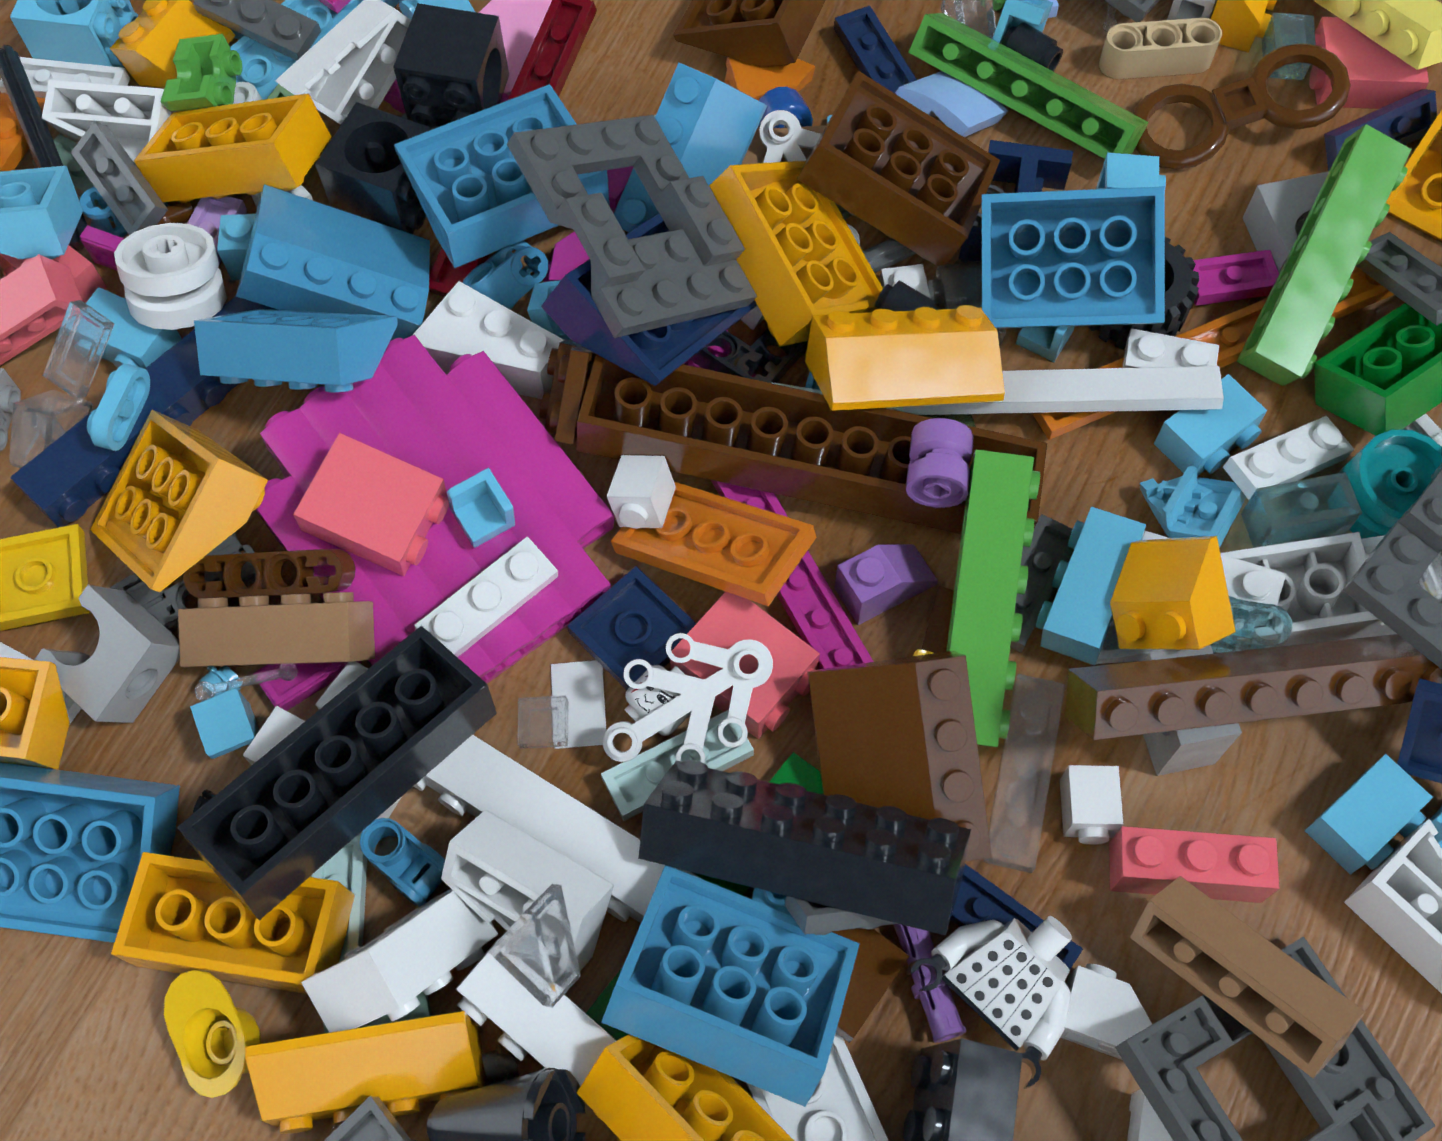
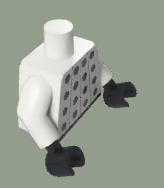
[907,916,1072,1089]

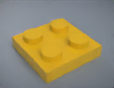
[0,524,90,631]

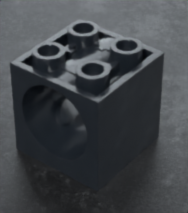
[393,3,509,129]
[315,102,432,234]

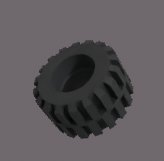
[1088,237,1199,349]

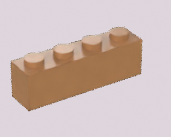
[178,592,375,667]
[1130,876,1365,1078]

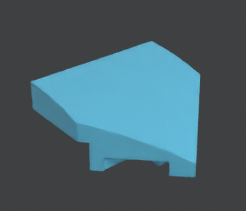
[1140,465,1246,548]

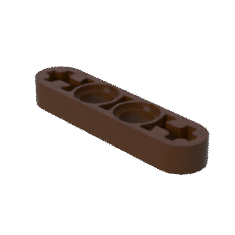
[183,549,356,598]

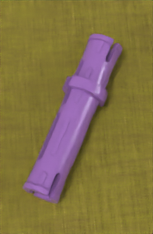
[894,924,966,1043]

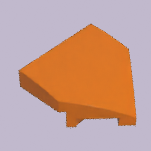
[724,57,815,101]

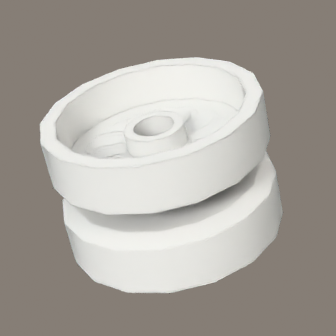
[114,223,227,330]

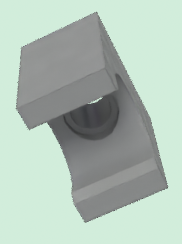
[1243,171,1370,274]
[34,585,180,723]
[1143,645,1242,776]

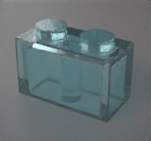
[1241,472,1362,548]

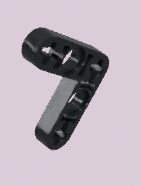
[689,329,808,383]

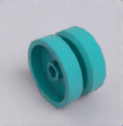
[1332,429,1442,539]

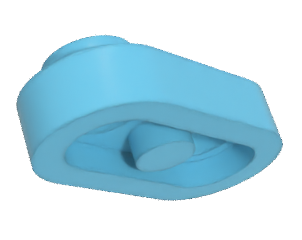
[87,364,150,451]

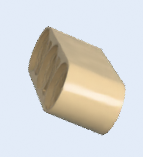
[1099,18,1222,79]

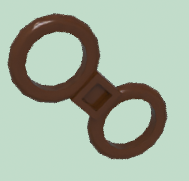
[1133,43,1351,170]

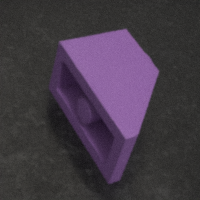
[834,544,938,625]

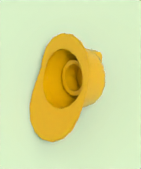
[164,969,261,1098]

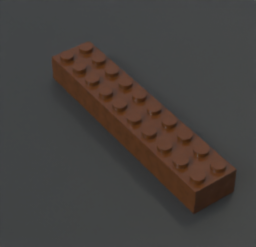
[576,354,1047,547]

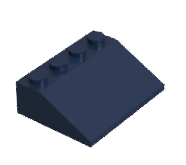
[541,213,757,386]

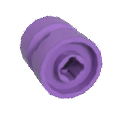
[906,418,973,508]

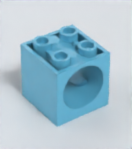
[10,0,139,68]

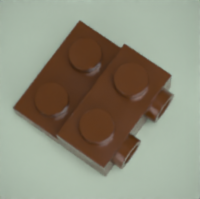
[539,339,596,444]

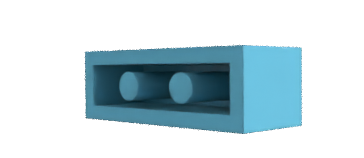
[1036,507,1146,666]

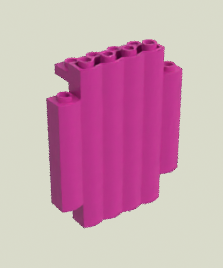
[256,335,614,683]

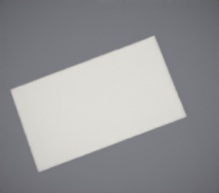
[551,660,606,749]

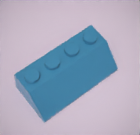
[614,62,767,233]
[194,309,398,392]

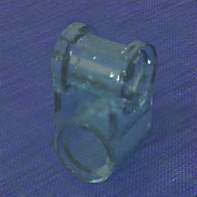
[1210,596,1293,654]

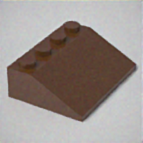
[673,0,826,67]
[797,71,1000,269]
[807,651,992,861]

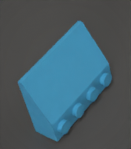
[394,84,610,268]
[236,184,430,341]
[982,186,1165,328]
[0,762,180,943]
[601,865,860,1107]

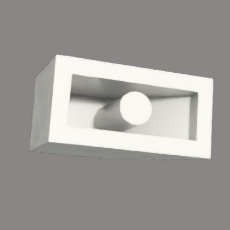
[1060,964,1152,1060]

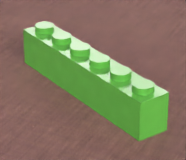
[908,13,1149,159]
[1237,124,1412,386]
[946,449,1040,747]

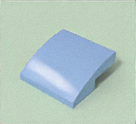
[895,71,1008,137]

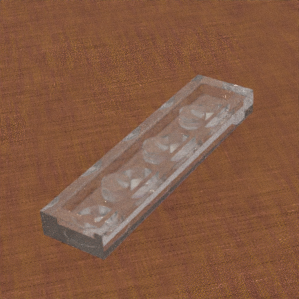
[983,674,1065,873]

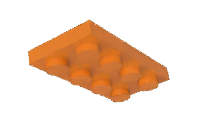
[611,482,817,606]

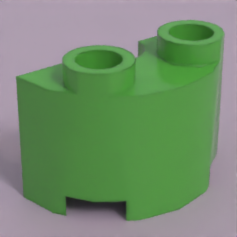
[160,34,243,111]

